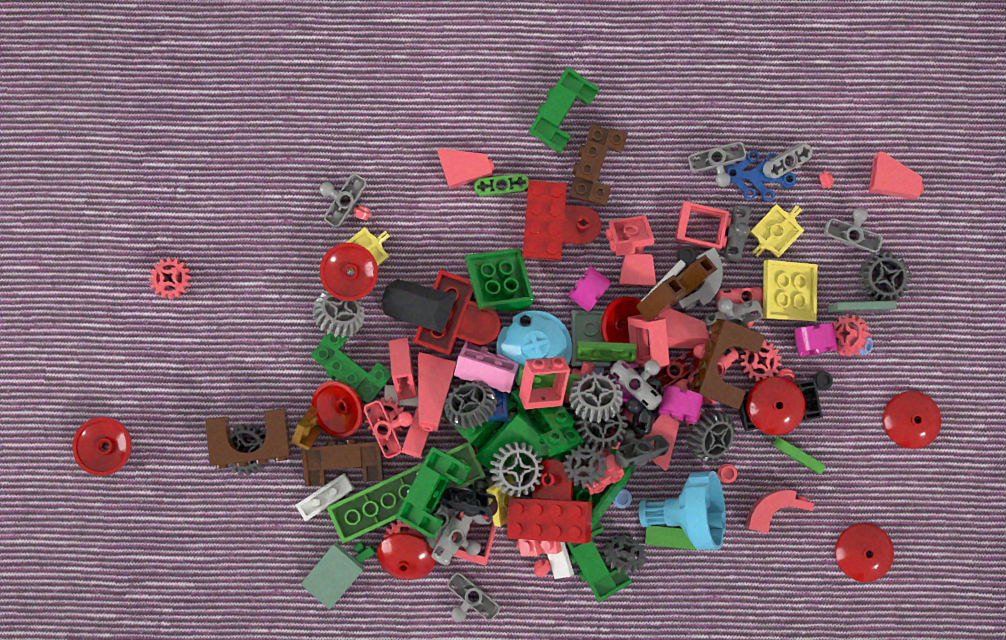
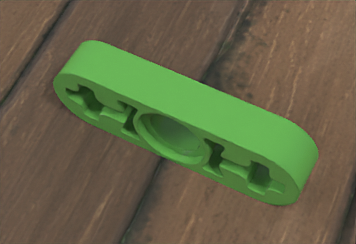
[474,174,529,197]
[772,437,826,475]

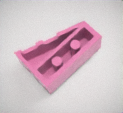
[454,341,519,393]

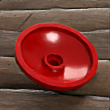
[320,243,378,301]
[601,296,648,344]
[746,376,805,435]
[312,380,363,438]
[883,391,942,449]
[72,417,132,476]
[835,523,894,582]
[377,532,435,580]

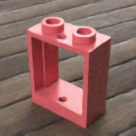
[674,201,731,251]
[627,314,669,369]
[519,357,570,409]
[452,512,497,566]

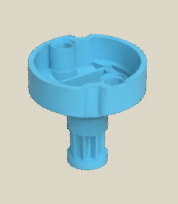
[497,311,572,382]
[639,471,726,550]

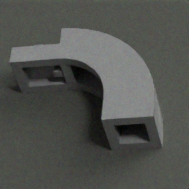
[676,248,723,311]

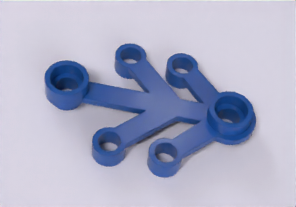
[724,151,796,202]

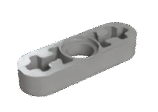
[763,144,812,178]

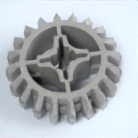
[312,292,365,338]
[569,370,623,423]
[490,442,544,497]

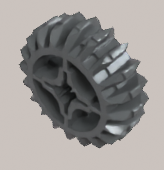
[858,252,912,301]
[444,380,497,431]
[574,402,627,451]
[687,410,737,463]
[228,423,269,476]

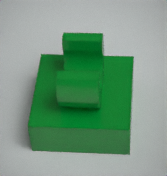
[354,541,376,563]

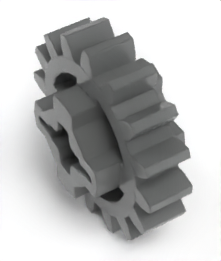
[563,444,607,489]
[603,534,647,574]

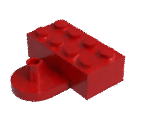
[523,180,601,262]
[413,270,501,356]
[507,459,592,544]

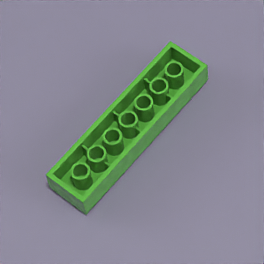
[326,442,486,544]

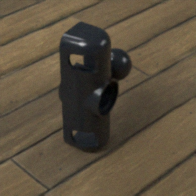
[626,376,663,435]
[441,478,498,517]

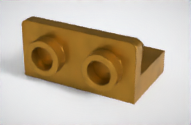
[291,406,322,450]

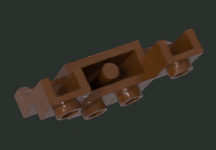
[569,124,628,207]
[301,440,384,487]

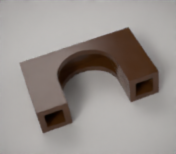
[636,254,717,322]
[691,319,765,409]
[205,408,292,470]

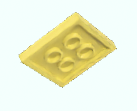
[763,260,817,322]

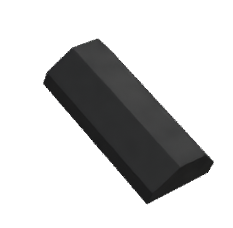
[381,279,456,333]
[738,379,823,431]

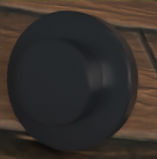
[677,246,696,265]
[813,371,833,390]

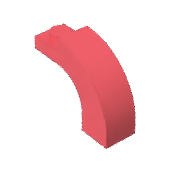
[745,489,814,533]

